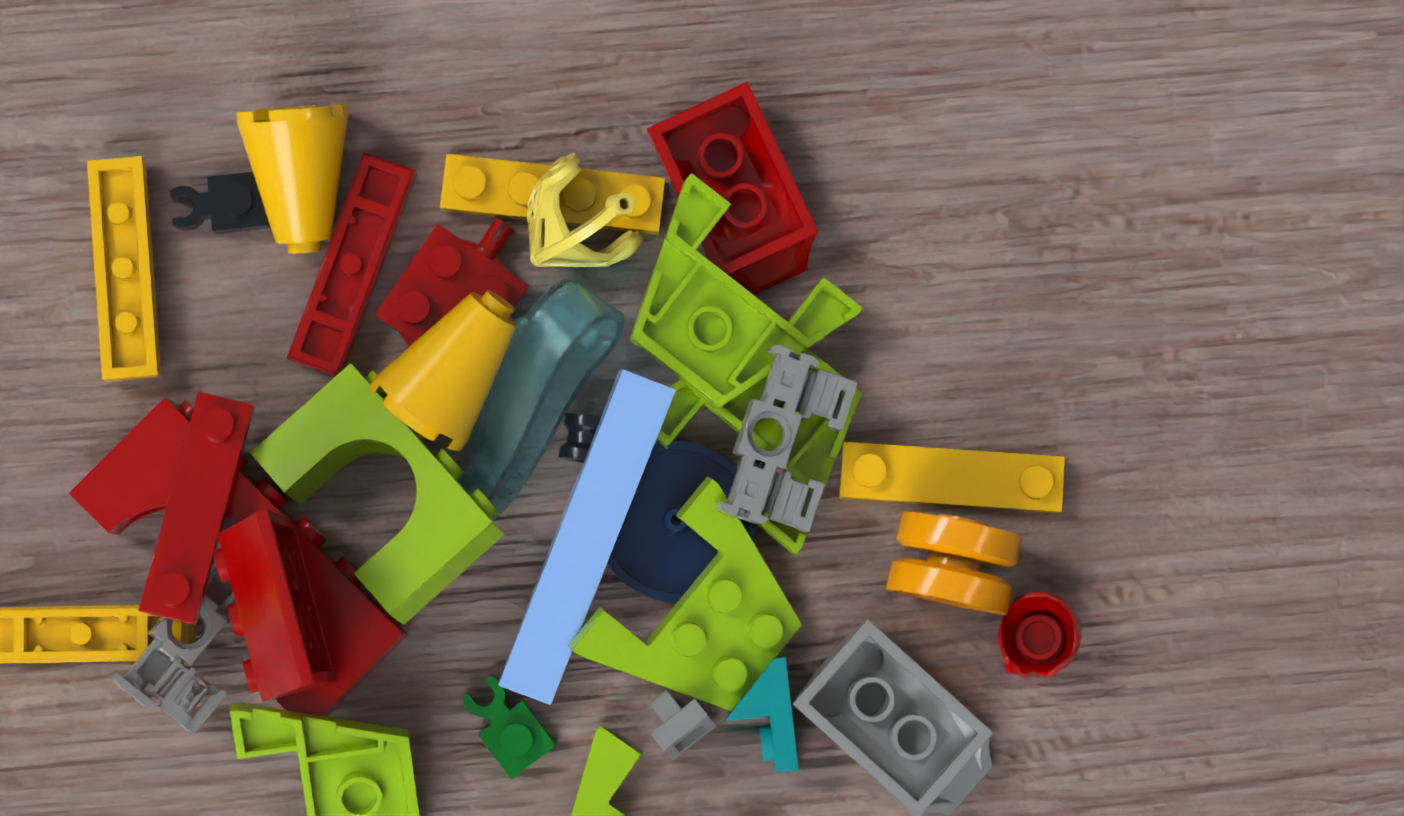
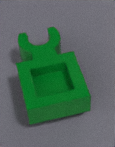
[462,675,557,780]

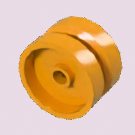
[885,511,1023,615]

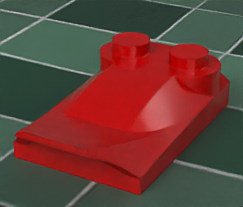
[647,81,819,295]

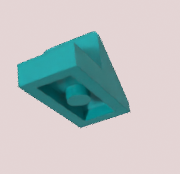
[724,657,799,773]

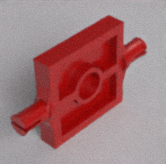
[375,217,529,349]

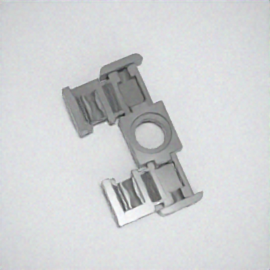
[716,345,858,532]
[112,566,236,734]

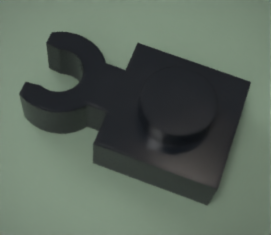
[170,172,270,234]

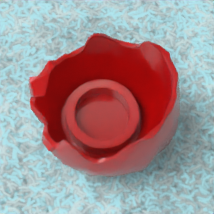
[997,591,1082,678]

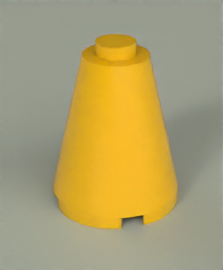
[236,104,349,254]
[370,290,517,451]

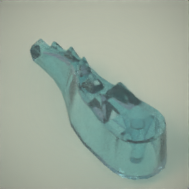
[457,278,625,522]

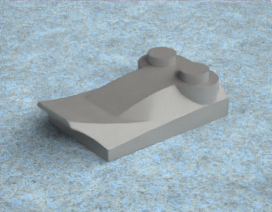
[791,619,993,816]

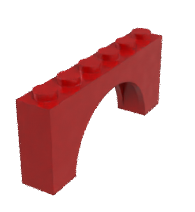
[69,397,409,716]

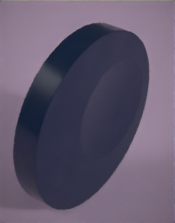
[607,440,757,602]

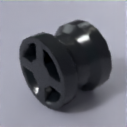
[558,413,601,463]

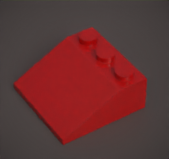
[214,510,336,701]

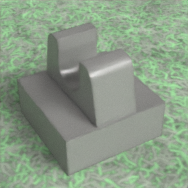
[649,690,717,761]

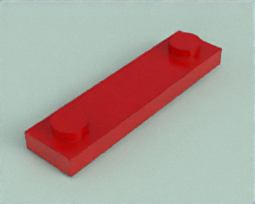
[287,152,417,377]
[138,391,255,626]

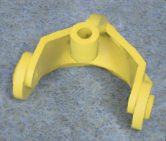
[527,152,644,267]

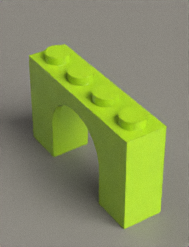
[250,363,505,625]

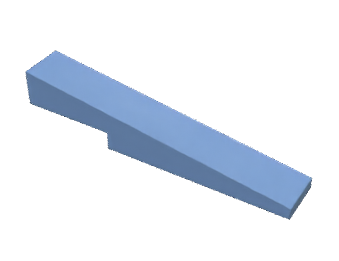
[498,369,676,705]

